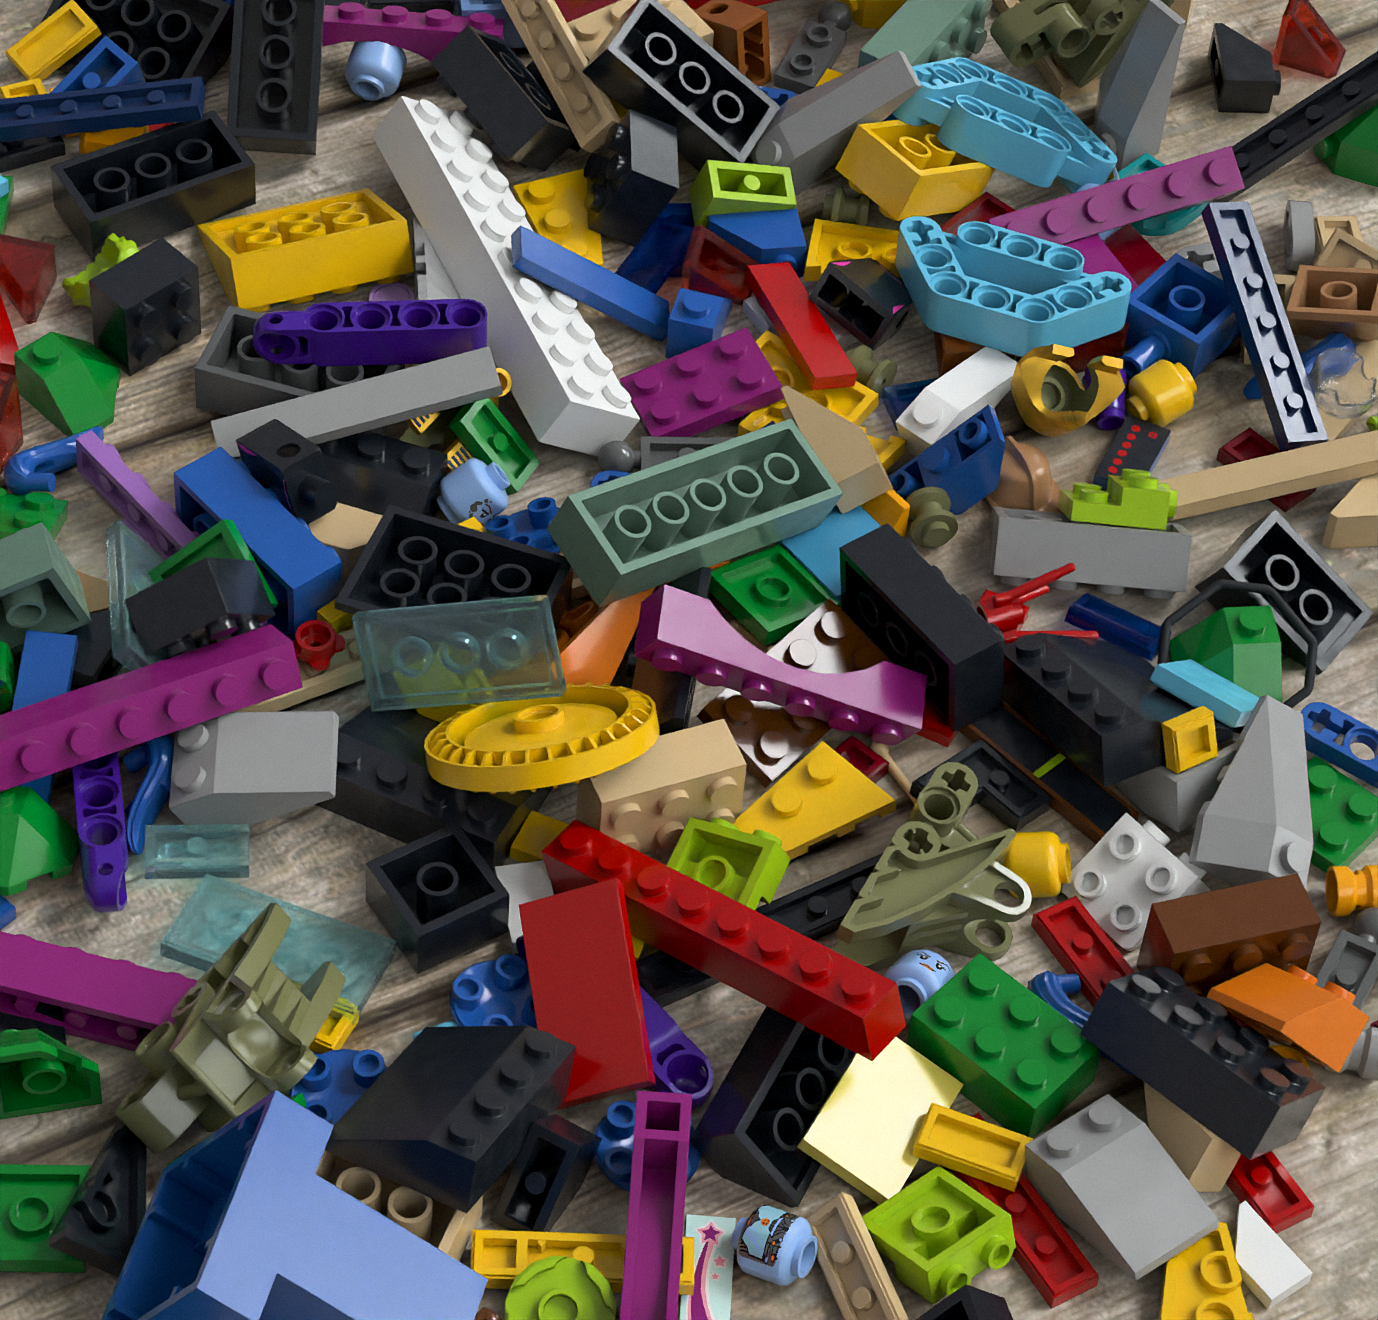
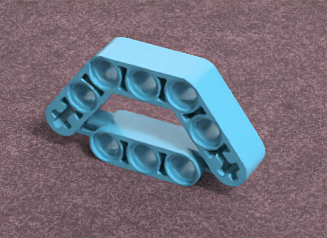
[892,57,1118,193]
[895,216,1132,357]

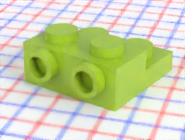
[1057,469,1177,530]
[667,817,791,910]
[862,1166,1016,1305]

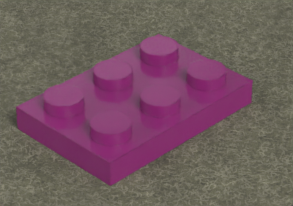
[620,327,785,437]

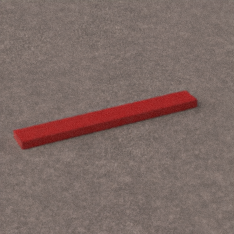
[1031,896,1315,1234]

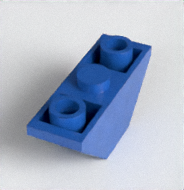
[888,404,1005,515]

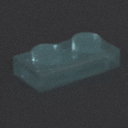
[144,824,250,879]

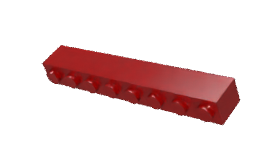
[541,819,906,1062]

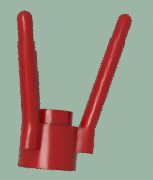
[975,563,1099,644]

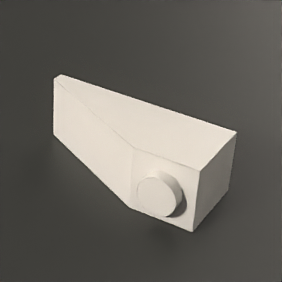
[895,346,1018,457]

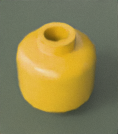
[1126,359,1197,427]
[1002,831,1071,898]

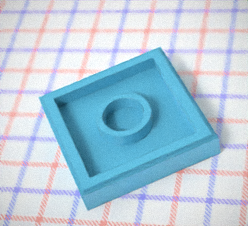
[1150,659,1259,728]

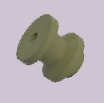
[822,186,871,226]
[845,345,897,400]
[905,487,958,548]

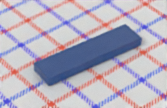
[511,225,670,342]
[12,630,79,805]

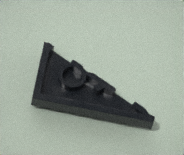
[49,1119,147,1278]

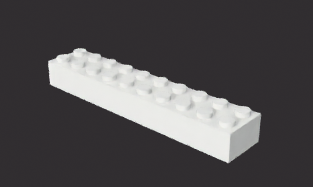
[372,96,640,456]

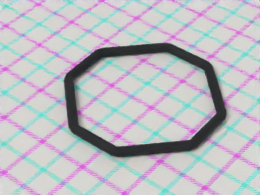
[1157,579,1318,734]

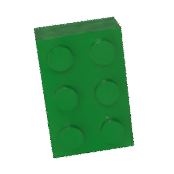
[906,953,1101,1139]

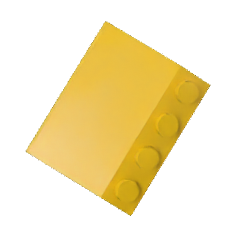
[197,188,414,313]

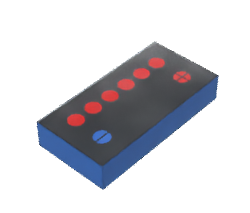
[1093,415,1171,491]

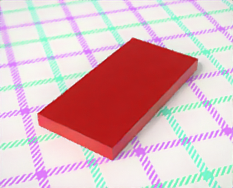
[519,878,656,1111]

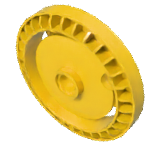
[424,682,660,794]

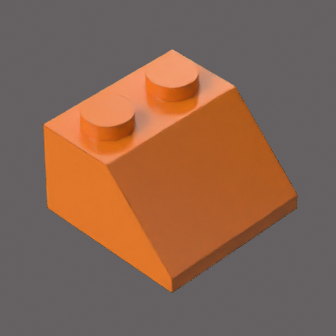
[1207,963,1370,1073]

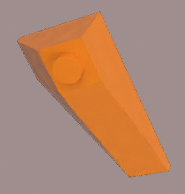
[490,587,655,694]

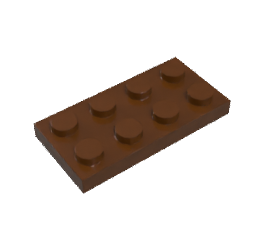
[697,598,893,789]

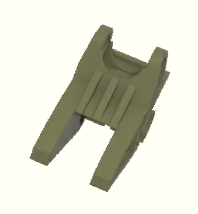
[990,0,1175,88]
[833,762,1032,972]
[115,903,346,1154]

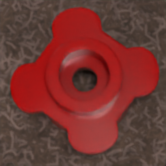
[293,620,345,671]

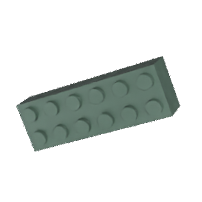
[547,419,844,607]

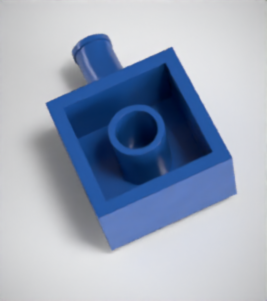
[1116,253,1241,380]

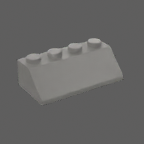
[990,507,1192,599]

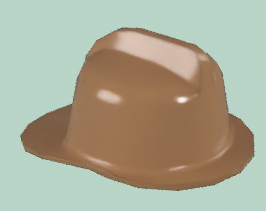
[985,436,1063,513]

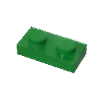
[449,398,541,496]

